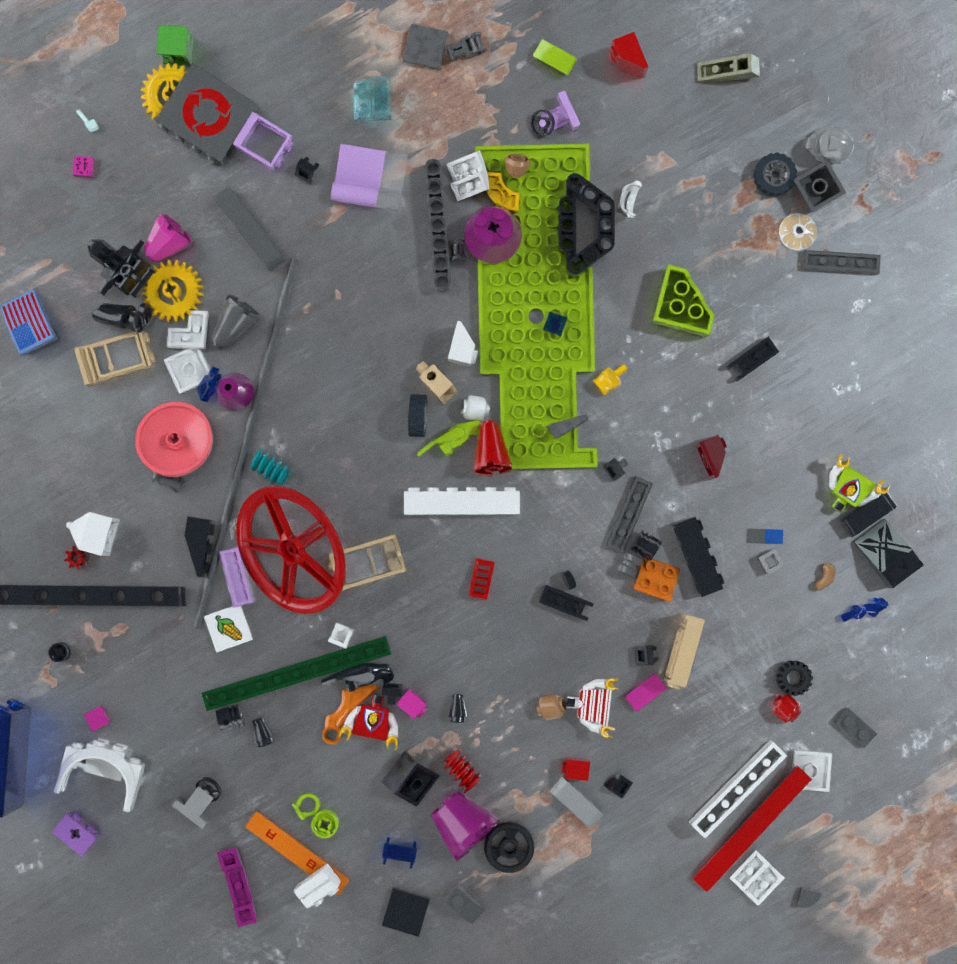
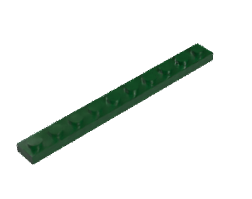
[201,636,391,711]

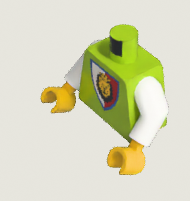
[829,454,890,513]

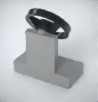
[172,777,221,829]

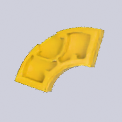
[486,172,520,213]

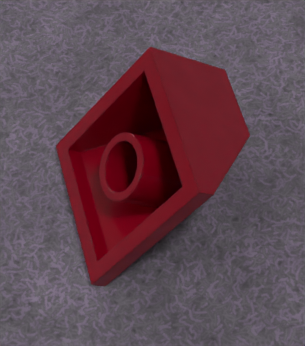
[695,435,727,480]

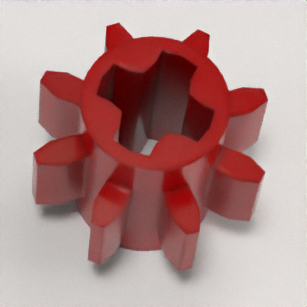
[64,546,89,569]

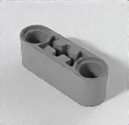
[550,776,604,828]

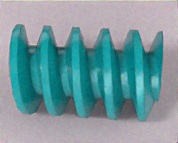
[250,448,294,486]

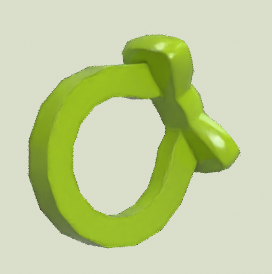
[292,793,320,821]

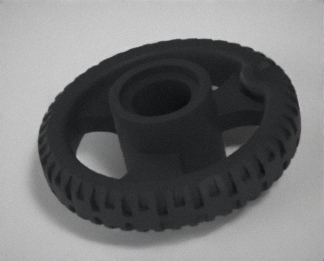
[484,822,534,873]

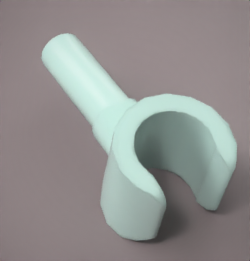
[76,109,99,132]

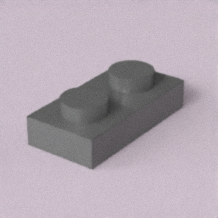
[834,708,877,748]

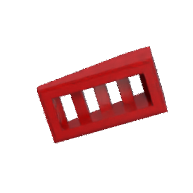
[468,558,495,600]

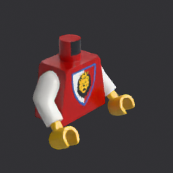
[338,694,398,750]

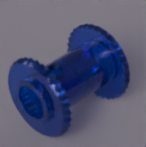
[382,837,417,869]

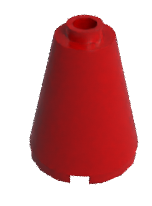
[473,420,512,475]

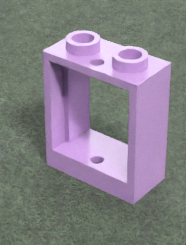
[233,112,294,172]

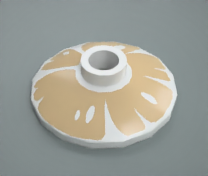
[779,213,817,251]

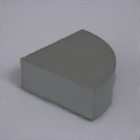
[796,887,821,908]

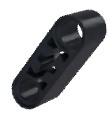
[840,492,897,537]

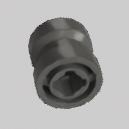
[618,552,643,578]

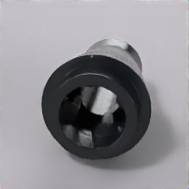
[448,694,467,723]
[252,717,273,748]

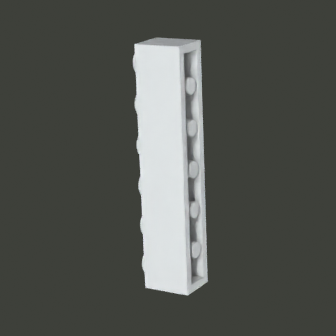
[404,487,520,515]
[688,740,787,838]

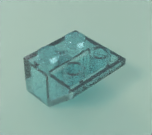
[354,77,392,121]

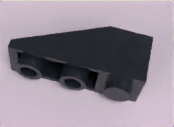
[184,516,215,577]

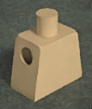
[416,361,458,405]

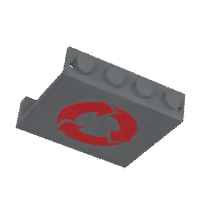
[155,63,259,165]

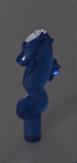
[840,597,889,622]

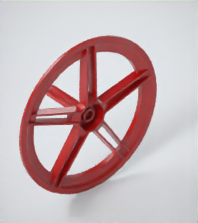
[236,486,346,614]

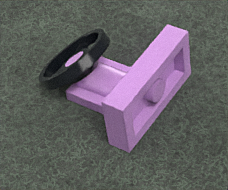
[530,90,581,137]

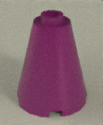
[215,373,254,411]

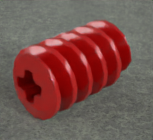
[441,749,481,793]

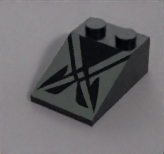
[854,519,924,588]

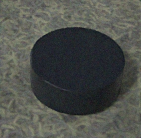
[561,570,576,590]

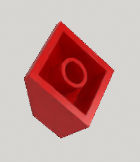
[608,32,648,79]

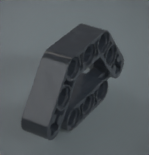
[558,173,615,278]

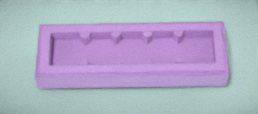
[219,547,253,608]

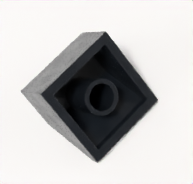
[382,751,440,807]

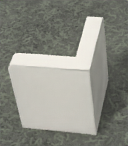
[328,623,355,648]

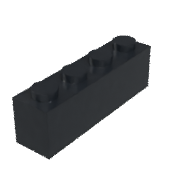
[672,517,725,597]

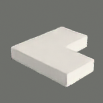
[166,310,209,349]

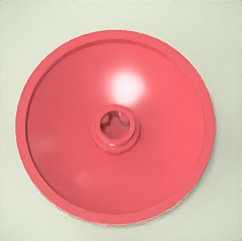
[135,402,213,477]

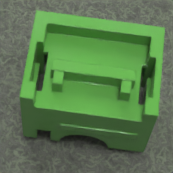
[156,25,194,66]

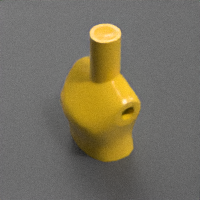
[592,364,628,396]

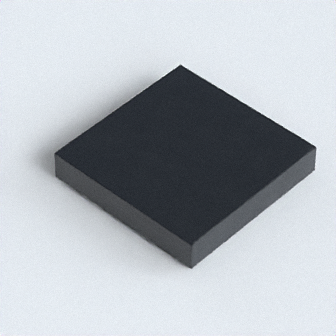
[382,887,430,937]

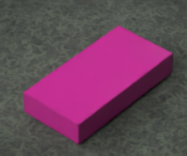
[624,673,667,712]

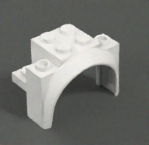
[54,738,145,812]

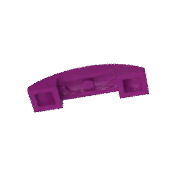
[217,847,257,928]

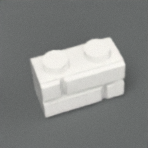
[294,864,341,908]

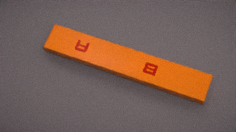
[245,811,350,896]

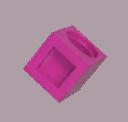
[396,688,427,719]

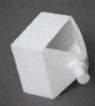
[66,512,120,556]

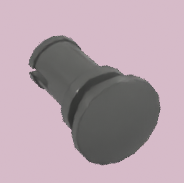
[152,473,183,493]

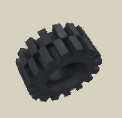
[776,660,813,696]

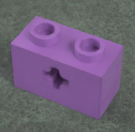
[52,811,100,857]

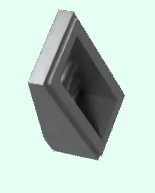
[547,415,588,439]

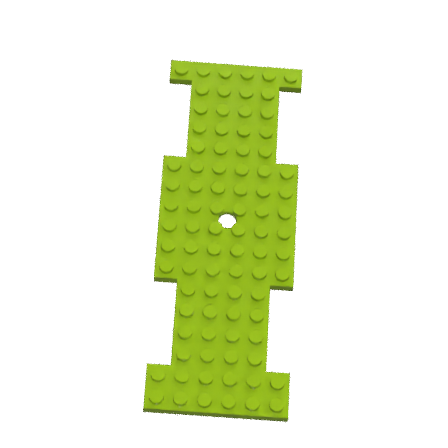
[475,144,598,469]

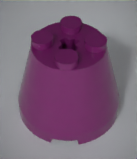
[464,206,522,264]
[430,791,499,861]

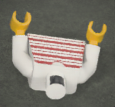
[566,678,619,738]

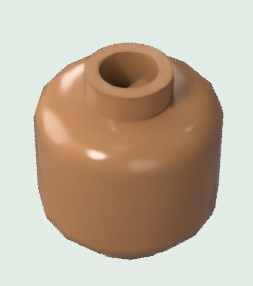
[536,694,566,721]

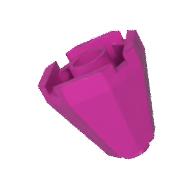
[144,214,193,262]

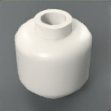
[460,395,490,421]

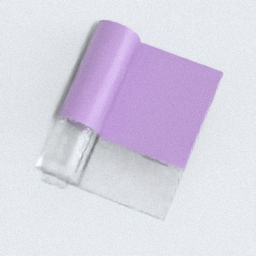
[331,144,408,212]

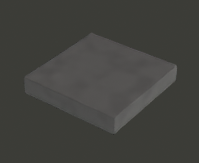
[403,24,448,70]

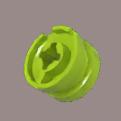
[311,809,339,838]

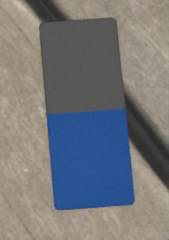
[747,529,783,544]

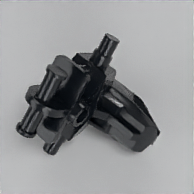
[87,239,156,298]

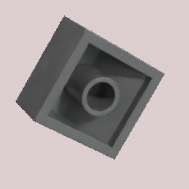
[793,160,846,213]

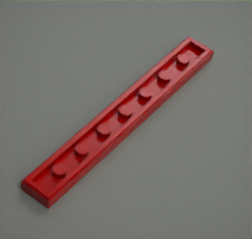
[692,765,812,892]

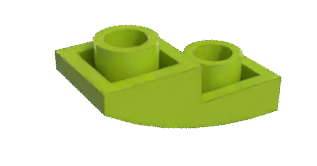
[533,39,577,76]

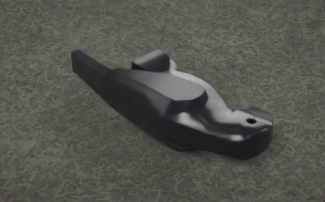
[321,663,394,692]

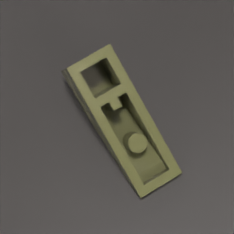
[697,53,760,82]

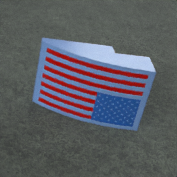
[0,289,58,356]

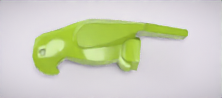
[417,420,482,457]

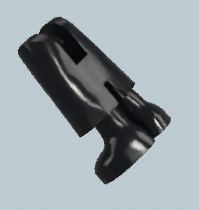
[92,303,152,332]

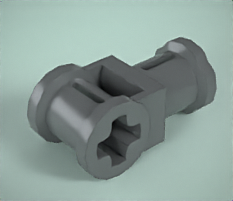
[446,32,487,62]

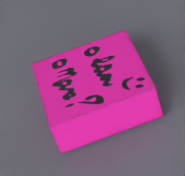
[73,156,94,177]

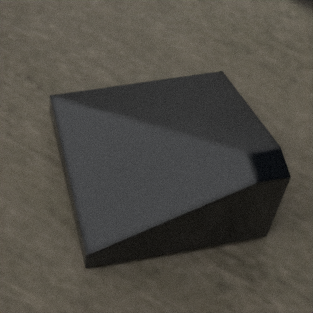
[604,774,633,798]

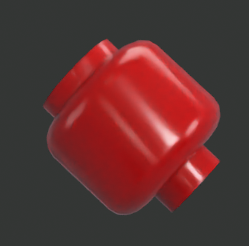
[772,694,802,723]

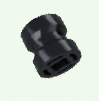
[48,642,72,662]

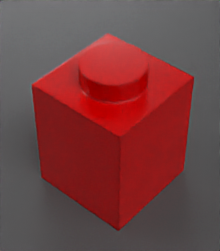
[561,757,590,781]

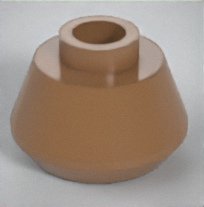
[505,154,531,178]

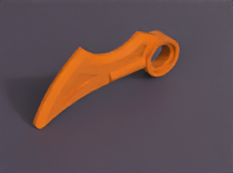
[322,685,380,744]

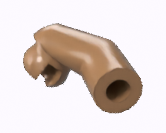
[814,563,836,591]

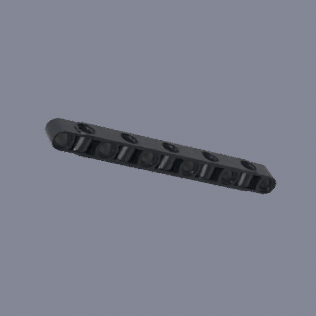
[0,585,187,606]

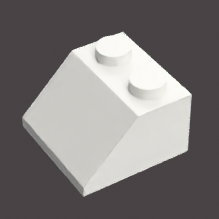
[448,321,478,368]

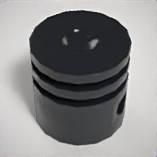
[630,530,662,561]
[216,704,245,733]

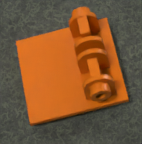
[634,558,680,602]

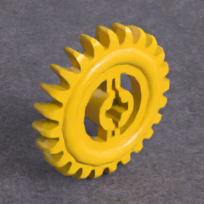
[140,63,187,120]
[141,259,204,322]

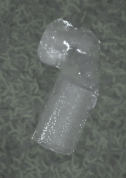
[227,515,238,540]

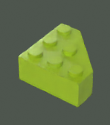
[652,265,714,337]

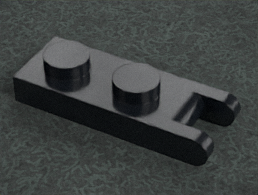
[726,336,779,382]
[539,585,594,621]

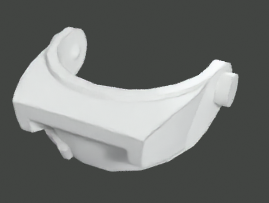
[617,181,642,218]

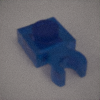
[197,366,222,402]

